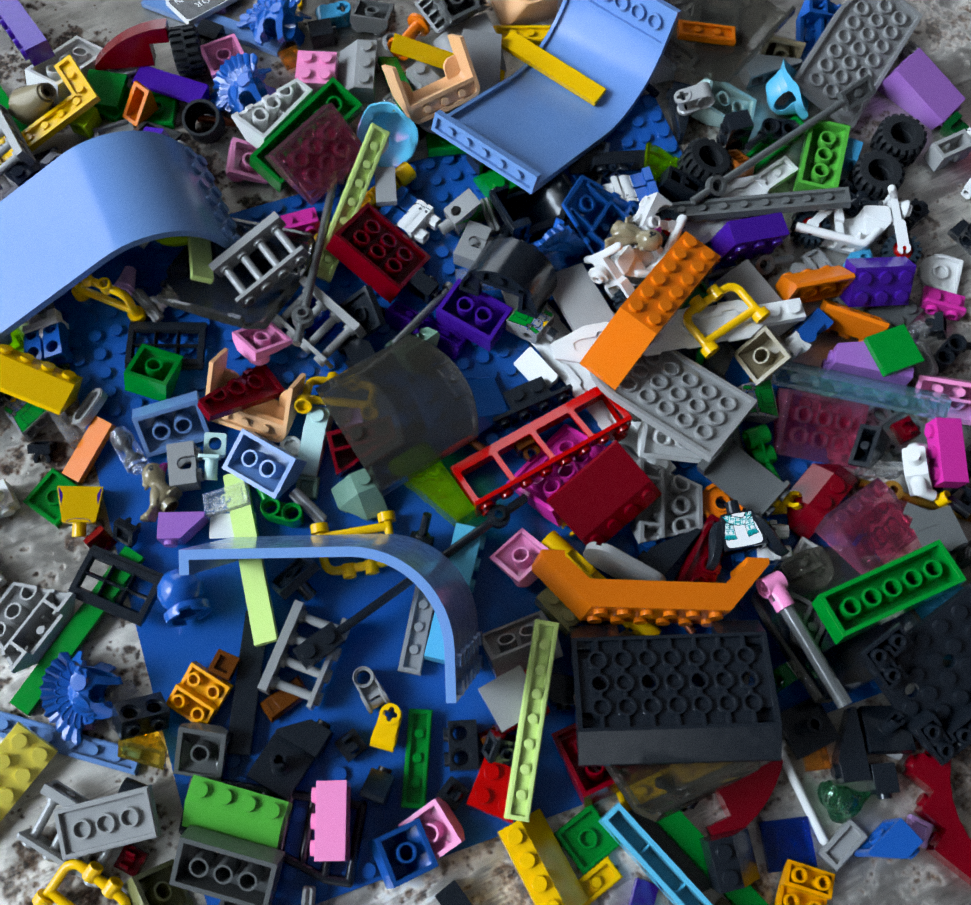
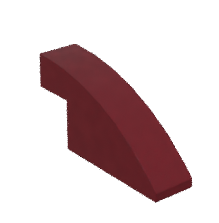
[95,18,169,70]
[705,759,783,836]

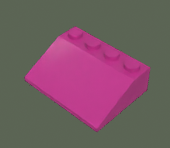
[506,424,606,527]

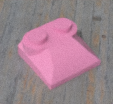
[200,33,244,79]
[226,137,268,184]
[232,319,293,366]
[490,528,549,588]
[398,797,465,860]

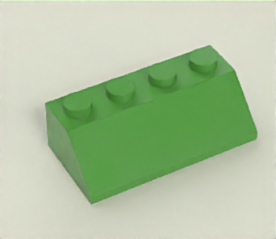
[792,117,851,192]
[182,775,293,849]

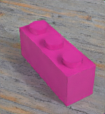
[924,417,969,488]

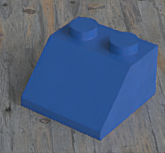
[368,818,439,889]
[853,818,924,860]

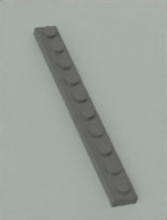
[664,187,851,222]

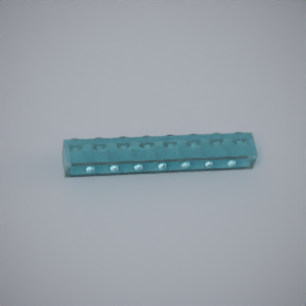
[769,361,952,419]

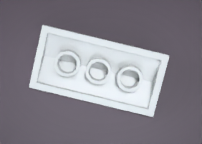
[637,420,703,463]

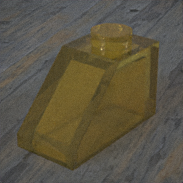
[118,732,167,770]

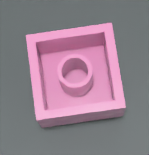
[295,50,339,96]

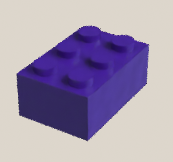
[710,212,790,263]
[839,256,917,307]
[436,278,513,352]

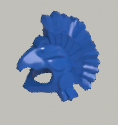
[236,0,312,47]
[210,52,276,116]
[530,217,586,272]
[39,651,123,745]

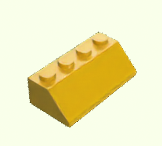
[0,344,83,415]
[497,808,588,905]

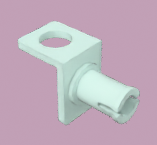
[198,432,227,480]

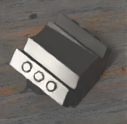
[415,0,490,33]
[903,502,968,560]

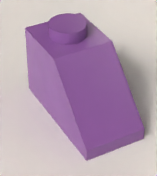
[157,511,209,548]

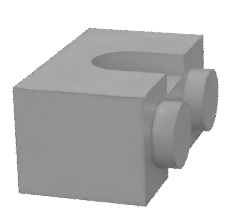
[923,129,971,172]
[453,220,494,269]
[166,441,204,492]

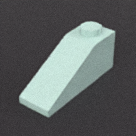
[298,405,334,477]

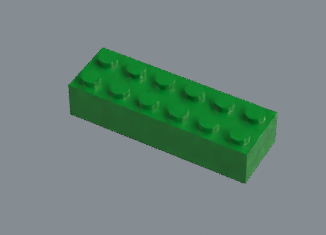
[249,77,363,193]
[811,539,967,645]

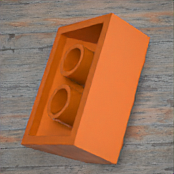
[775,265,856,304]
[820,298,890,342]

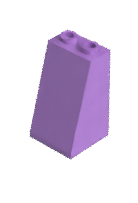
[877,47,966,130]
[820,339,917,394]

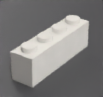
[231,78,313,149]

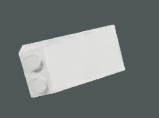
[25,35,103,104]

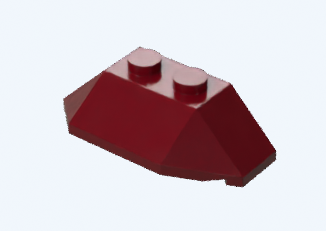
[787,463,858,539]

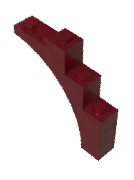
[902,750,971,886]

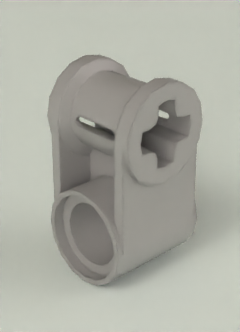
[674,81,715,116]
[352,666,391,714]

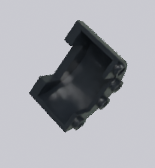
[489,171,574,243]
[459,237,557,319]

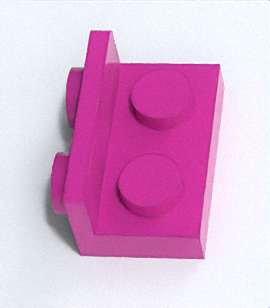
[280,207,320,241]
[919,286,967,321]

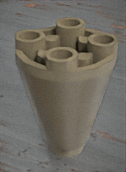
[8,83,56,126]

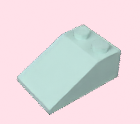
[690,73,757,128]

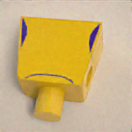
[57,486,104,538]

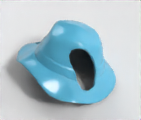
[766,59,808,120]
[357,102,418,167]

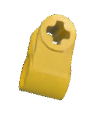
[370,703,403,753]

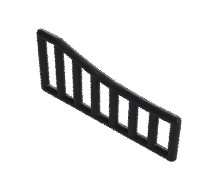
[179,776,367,888]

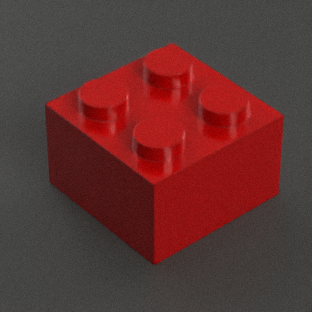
[466,757,513,824]

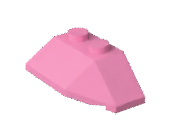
[914,374,971,426]

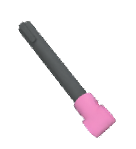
[756,571,852,709]

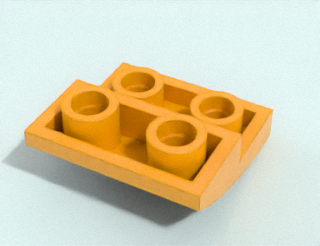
[166,661,234,724]
[774,859,835,905]

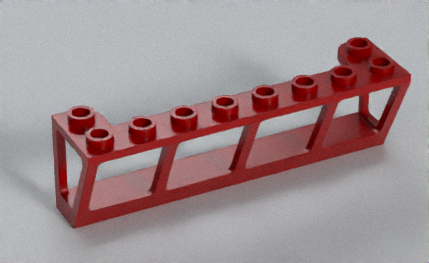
[450,386,633,517]

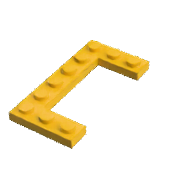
[0,54,101,165]

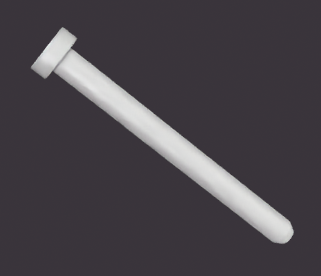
[782,740,829,845]

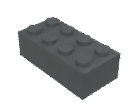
[169,825,286,905]

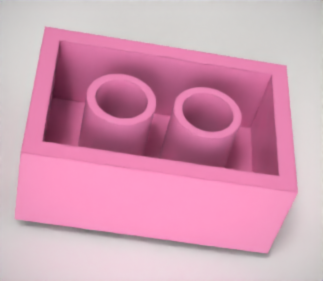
[310,780,351,862]

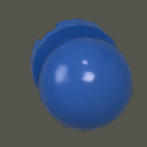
[157,568,212,627]

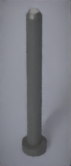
[392,282,453,347]

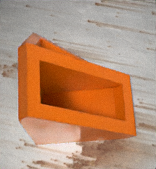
[122,81,158,127]

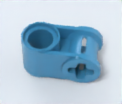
[315,0,351,29]

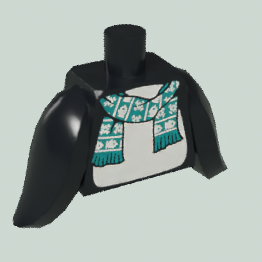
[706,500,790,570]

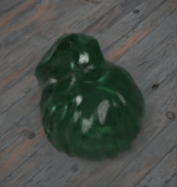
[817,780,871,824]

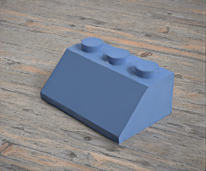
[132,390,210,458]
[222,428,307,499]

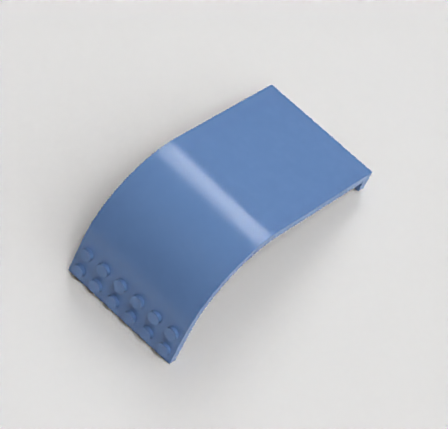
[431,0,681,194]
[0,130,242,345]
[179,534,483,703]

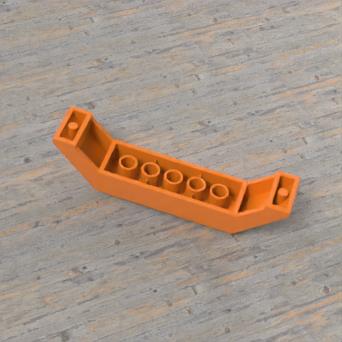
[579,231,721,390]
[532,549,770,627]

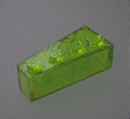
[387,439,476,527]

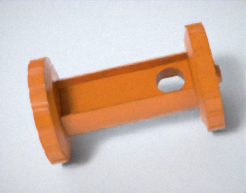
[387,13,430,61]

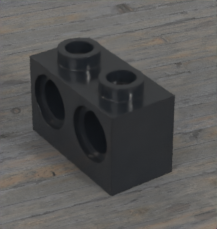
[716,109,754,150]
[112,692,170,741]
[443,719,479,773]

